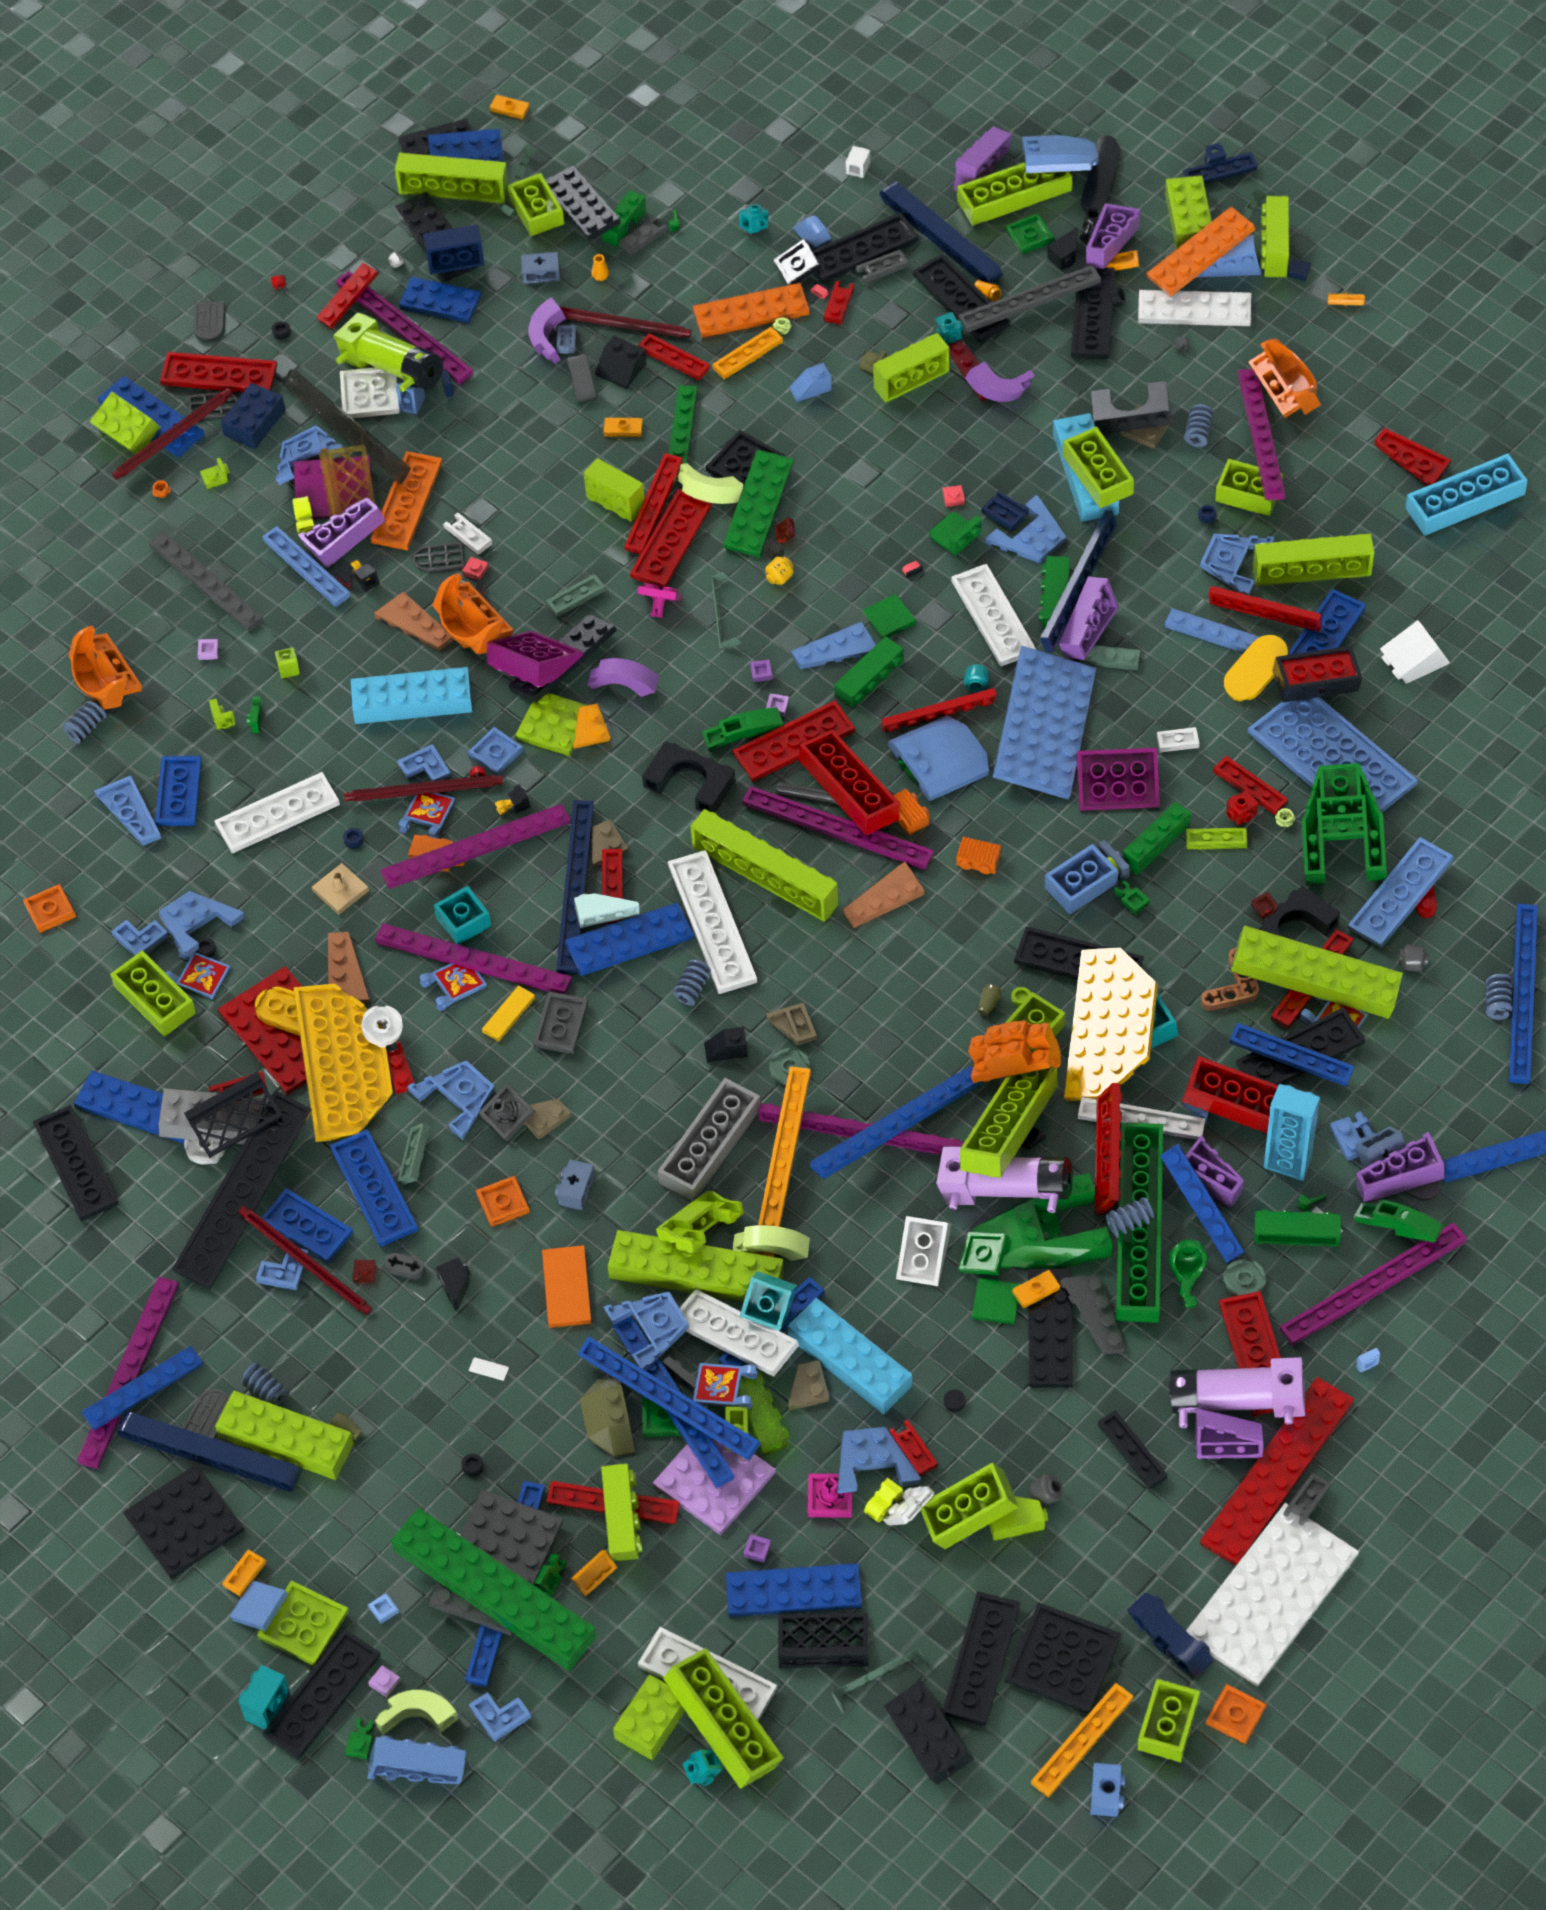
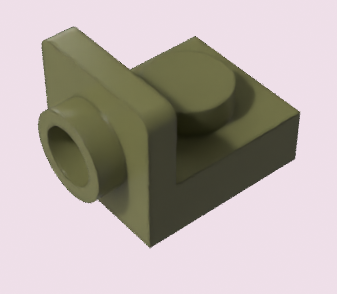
[859,350,887,373]

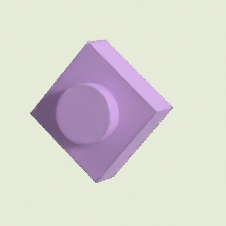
[198,639,219,660]
[766,694,789,717]
[368,1666,400,1698]

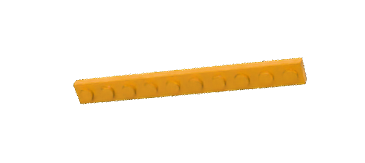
[752,1066,811,1257]

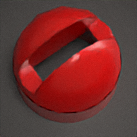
[271,275,286,290]
[470,766,486,777]

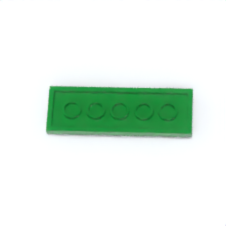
[723,449,794,557]

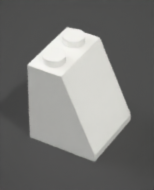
[1380,620,1450,684]

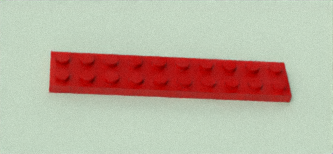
[1200,1377,1354,1566]

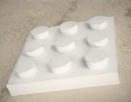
[340,367,400,419]

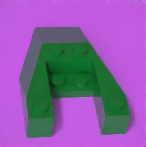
[1302,763,1387,886]
[972,1173,1112,1270]

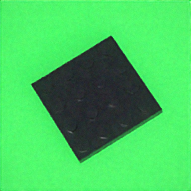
[123,1464,244,1579]
[1005,1602,1122,1714]

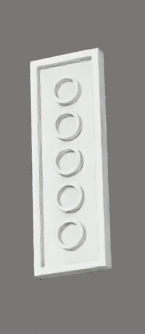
[1138,290,1251,326]
[951,564,1036,667]
[214,772,340,854]
[679,1289,799,1377]
[638,1627,777,1721]

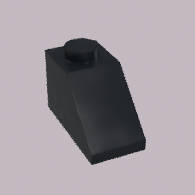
[1047,228,1078,270]
[704,1027,748,1062]
[435,1257,470,1311]

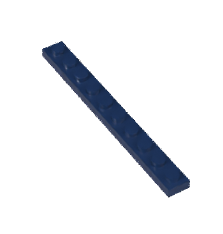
[1040,510,1117,653]
[556,800,594,974]

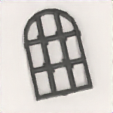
[189,392,237,420]
[413,542,464,572]

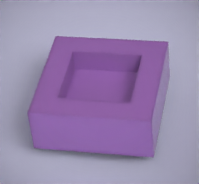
[750,660,772,682]
[743,1534,771,1563]

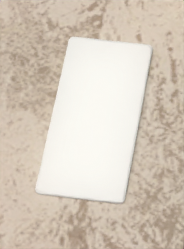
[469,1357,509,1381]

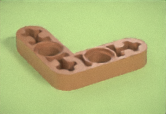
[1201,948,1259,1011]

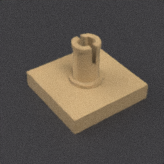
[312,863,369,915]

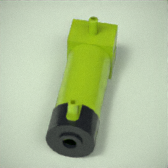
[333,312,443,392]

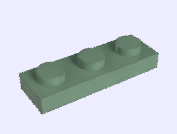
[546,574,606,618]
[1079,645,1140,670]
[397,1123,430,1186]

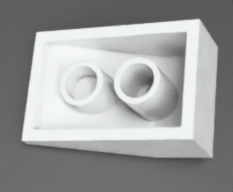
[896,1216,951,1286]

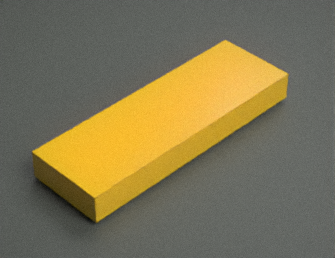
[482,985,535,1042]

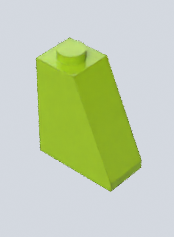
[989,1496,1048,1541]

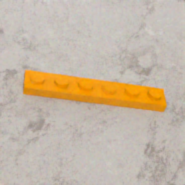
[1031,1683,1134,1798]

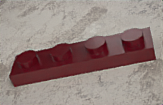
[948,339,987,401]

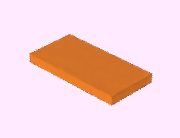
[542,1245,591,1328]

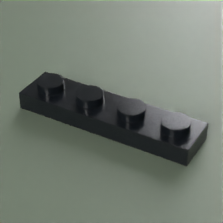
[1098,1410,1168,1490]

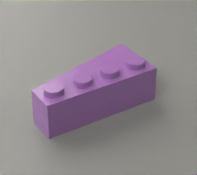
[1086,204,1141,269]
[298,497,385,568]

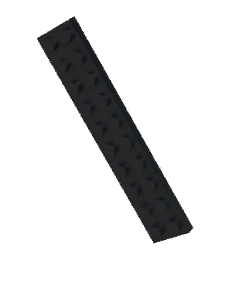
[172,1090,312,1290]

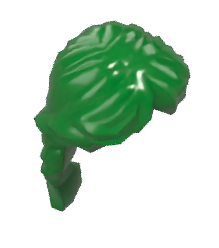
[1168,1239,1209,1309]

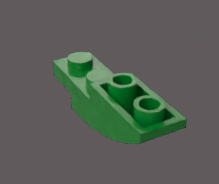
[702,707,784,751]
[1354,1199,1443,1242]

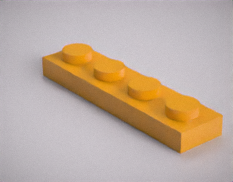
[713,327,783,380]

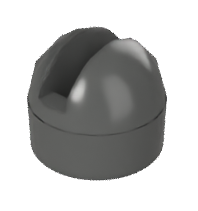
[1174,337,1190,352]

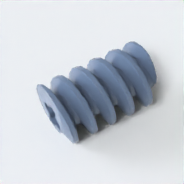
[1184,404,1213,447]
[63,701,107,744]
[673,960,711,1006]
[1486,974,1512,1020]
[1106,1197,1154,1238]
[241,1363,289,1406]

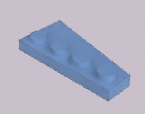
[792,622,876,669]
[94,775,161,846]

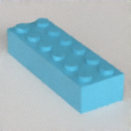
[1053,413,1119,522]
[1405,454,1528,536]
[351,667,472,724]
[1263,1084,1320,1181]
[787,1298,913,1415]

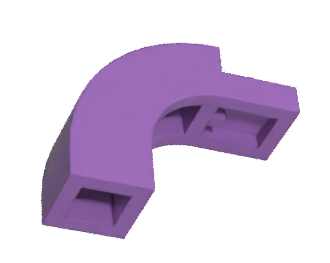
[529,297,566,364]
[965,362,1035,402]
[587,658,660,697]

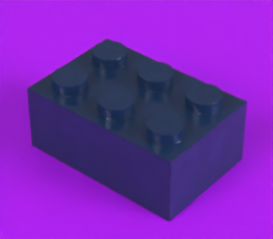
[423,224,485,275]
[221,382,286,449]

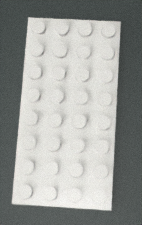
[1186,1503,1359,1687]

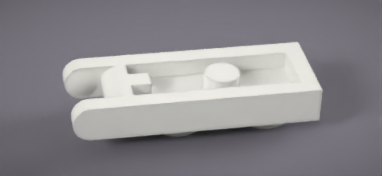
[443,513,492,555]

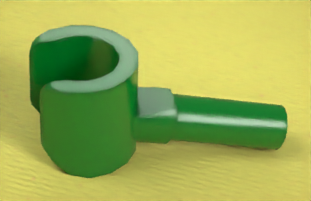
[668,210,680,232]
[1297,1193,1327,1211]

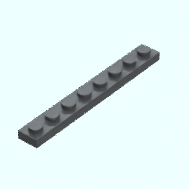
[958,265,1101,333]
[149,531,263,632]

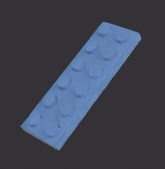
[1348,837,1454,948]

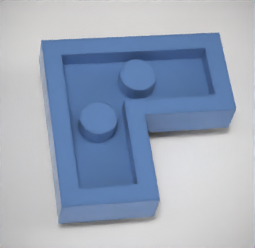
[397,744,451,782]
[111,920,169,956]
[256,1249,309,1291]
[469,1692,532,1742]

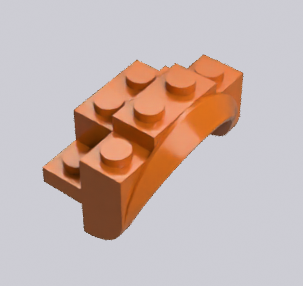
[1249,339,1321,418]
[432,573,514,655]
[68,625,142,710]
[968,1020,1061,1083]

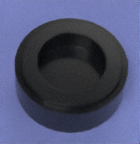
[1111,287,1126,307]
[272,321,291,340]
[196,938,216,958]
[944,1389,965,1412]
[461,1454,484,1477]

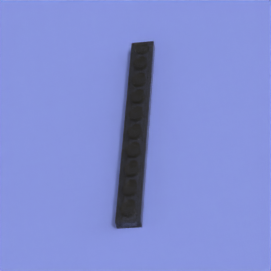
[282,368,411,484]

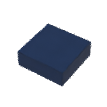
[1288,259,1311,281]
[441,370,454,397]

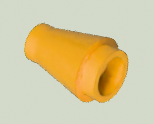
[591,254,610,281]
[974,280,1002,302]

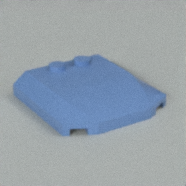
[1022,135,1098,173]
[888,715,989,802]

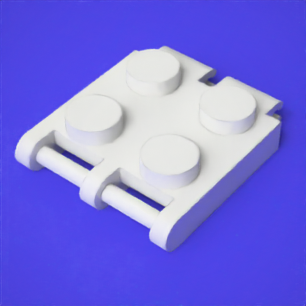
[883,1486,934,1525]

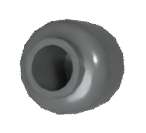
[1399,944,1429,972]
[1030,1475,1063,1506]

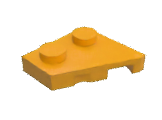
[573,704,611,749]

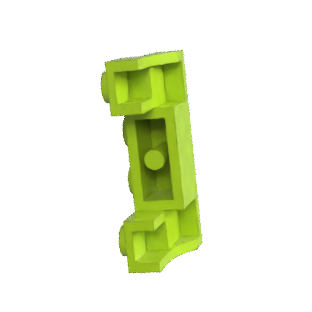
[656,1191,744,1253]

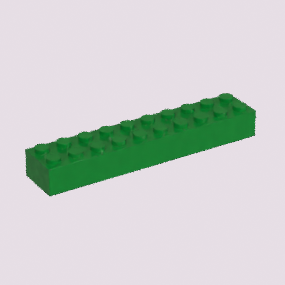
[1116,1122,1163,1323]
[391,1507,596,1672]

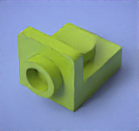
[200,458,230,489]
[209,699,236,730]

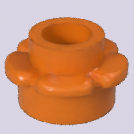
[152,480,171,498]

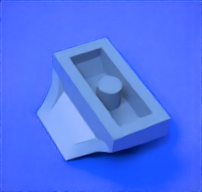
[793,215,831,250]

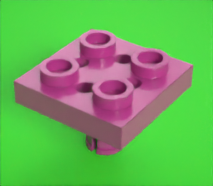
[637,583,683,618]
[808,1474,852,1518]

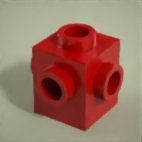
[1226,790,1259,826]

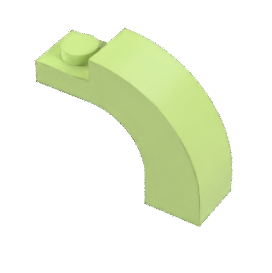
[678,463,743,504]
[733,1225,810,1261]
[375,1690,458,1735]

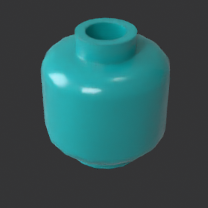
[964,664,990,693]

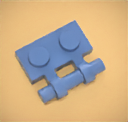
[1329,1112,1376,1161]

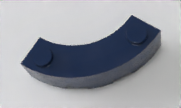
[1127,1592,1213,1678]

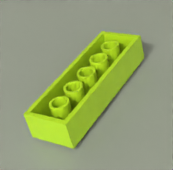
[395,153,509,203]
[957,162,1072,226]
[1253,534,1374,586]
[215,1390,354,1480]
[663,1648,784,1789]

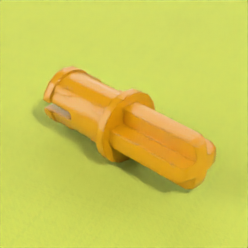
[1328,292,1365,307]

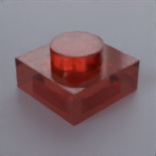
[775,517,795,544]
[1251,892,1278,919]
[352,1260,376,1283]

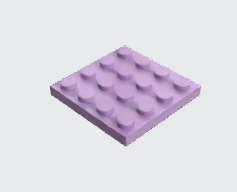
[653,1437,776,1536]

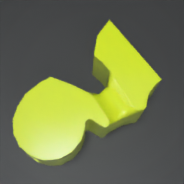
[293,496,314,535]
[864,1478,903,1523]

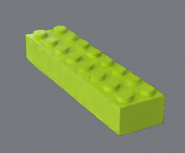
[690,809,838,922]
[1230,925,1403,1019]
[960,1065,1058,1178]
[608,1230,784,1302]

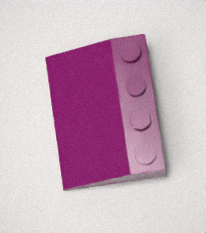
[294,456,373,519]
[487,630,583,687]
[1076,748,1160,811]

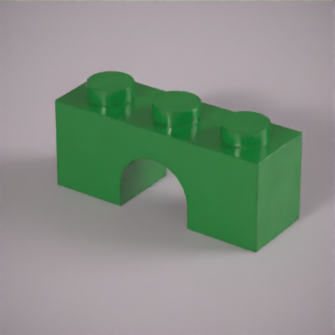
[602,190,646,248]

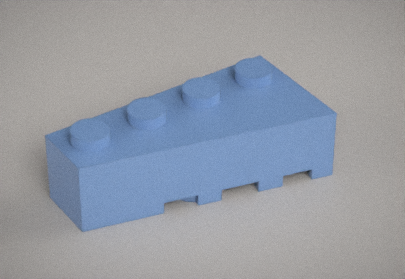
[1195,235,1262,278]
[367,1736,466,1784]

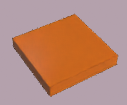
[23,884,76,933]
[475,1176,530,1227]
[1205,1684,1267,1744]

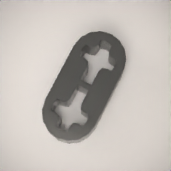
[385,1253,425,1279]

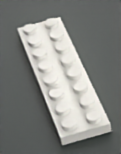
[668,850,757,994]

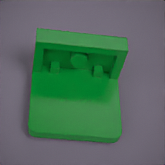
[929,512,982,556]

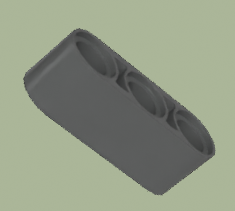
[567,354,596,402]

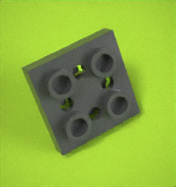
[479,1083,536,1142]

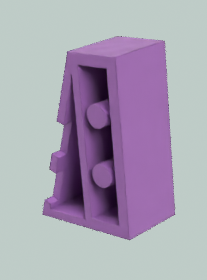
[1186,1135,1244,1208]
[1195,1408,1263,1459]

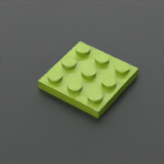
[515,693,588,756]
[257,1580,349,1666]

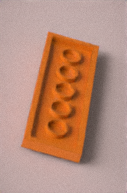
[1146,207,1256,297]
[693,283,810,338]
[371,451,443,551]

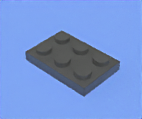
[533,992,589,1054]

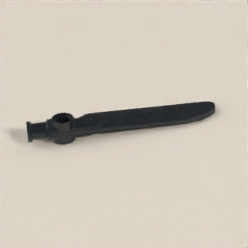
[1079,135,1120,245]

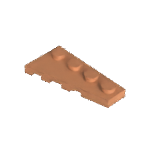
[374,592,454,651]
[844,861,925,928]
[328,932,370,1004]

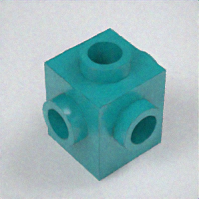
[740,204,769,234]
[935,312,963,345]
[683,1750,723,1785]

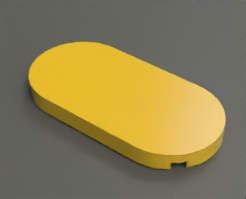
[1224,635,1288,701]
[255,987,300,1036]

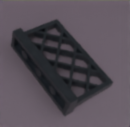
[184,1072,283,1158]
[778,1613,868,1668]

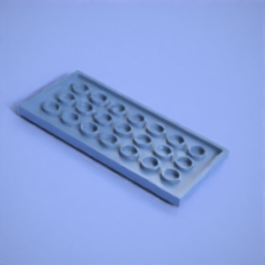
[992,646,1096,800]
[1247,697,1418,812]

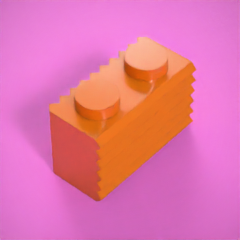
[894,788,930,836]
[956,836,1002,874]

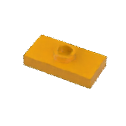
[490,95,530,120]
[1105,250,1139,271]
[604,418,643,437]
[1012,1270,1060,1309]
[222,1549,267,1597]
[571,1550,618,1596]

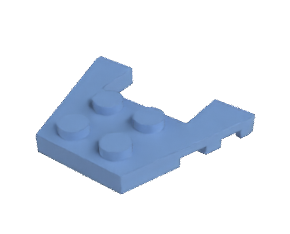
[276,426,346,485]
[985,495,1066,564]
[1200,534,1275,596]
[159,891,244,958]
[407,1060,495,1140]
[604,1292,690,1371]
[837,1427,921,1494]

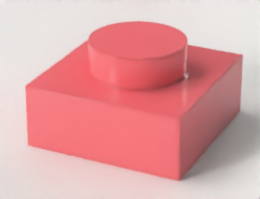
[943,485,965,507]
[462,557,489,580]

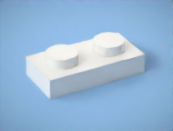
[1157,727,1199,753]

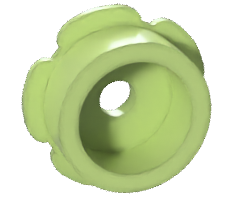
[773,318,791,335]
[1275,808,1295,827]

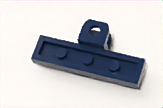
[1183,143,1258,184]

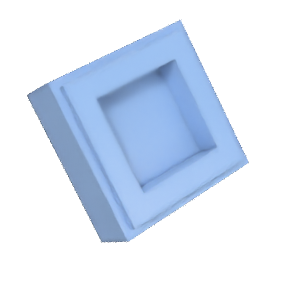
[1356,1348,1380,1372]
[368,1593,399,1625]

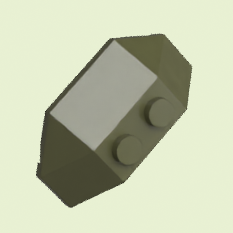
[580,1377,635,1458]

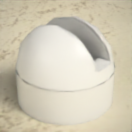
[388,251,405,268]

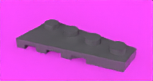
[1059,1276,1126,1355]

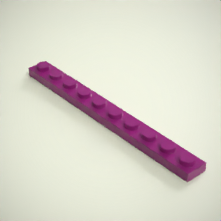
[336,271,473,385]
[1237,369,1285,500]
[742,786,934,870]
[381,804,570,889]
[375,923,572,994]
[758,1103,964,1155]
[1280,1223,1467,1346]
[77,1276,179,1469]

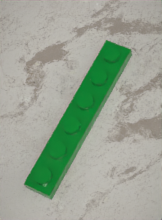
[669,385,697,479]

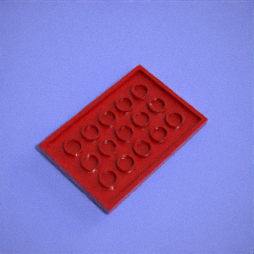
[218,966,307,1096]

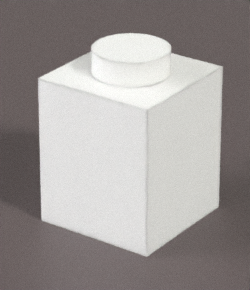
[846,146,870,178]

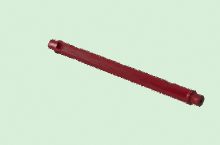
[559,306,692,338]
[112,388,232,480]
[344,775,503,802]
[238,1206,373,1315]

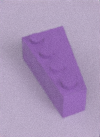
[953,126,1012,191]
[1059,576,1119,660]
[1356,1132,1444,1203]

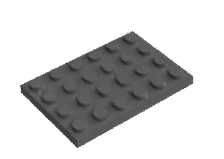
[429,1490,563,1636]

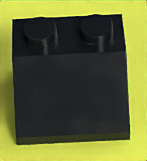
[595,335,646,389]

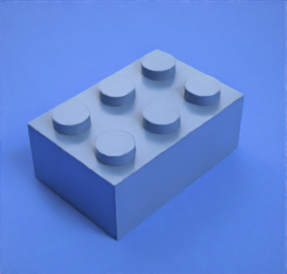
[1045,844,1118,915]

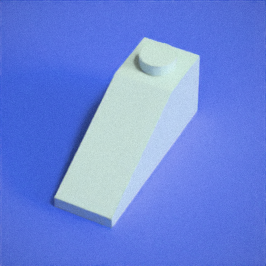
[574,893,640,928]

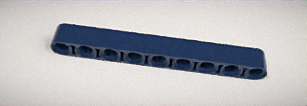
[880,181,1003,284]
[117,1412,302,1492]

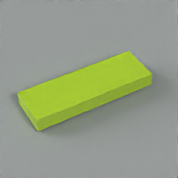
[1186,828,1247,849]

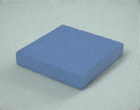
[468,727,524,776]
[229,1580,288,1631]

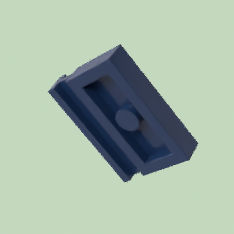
[982,491,1029,531]

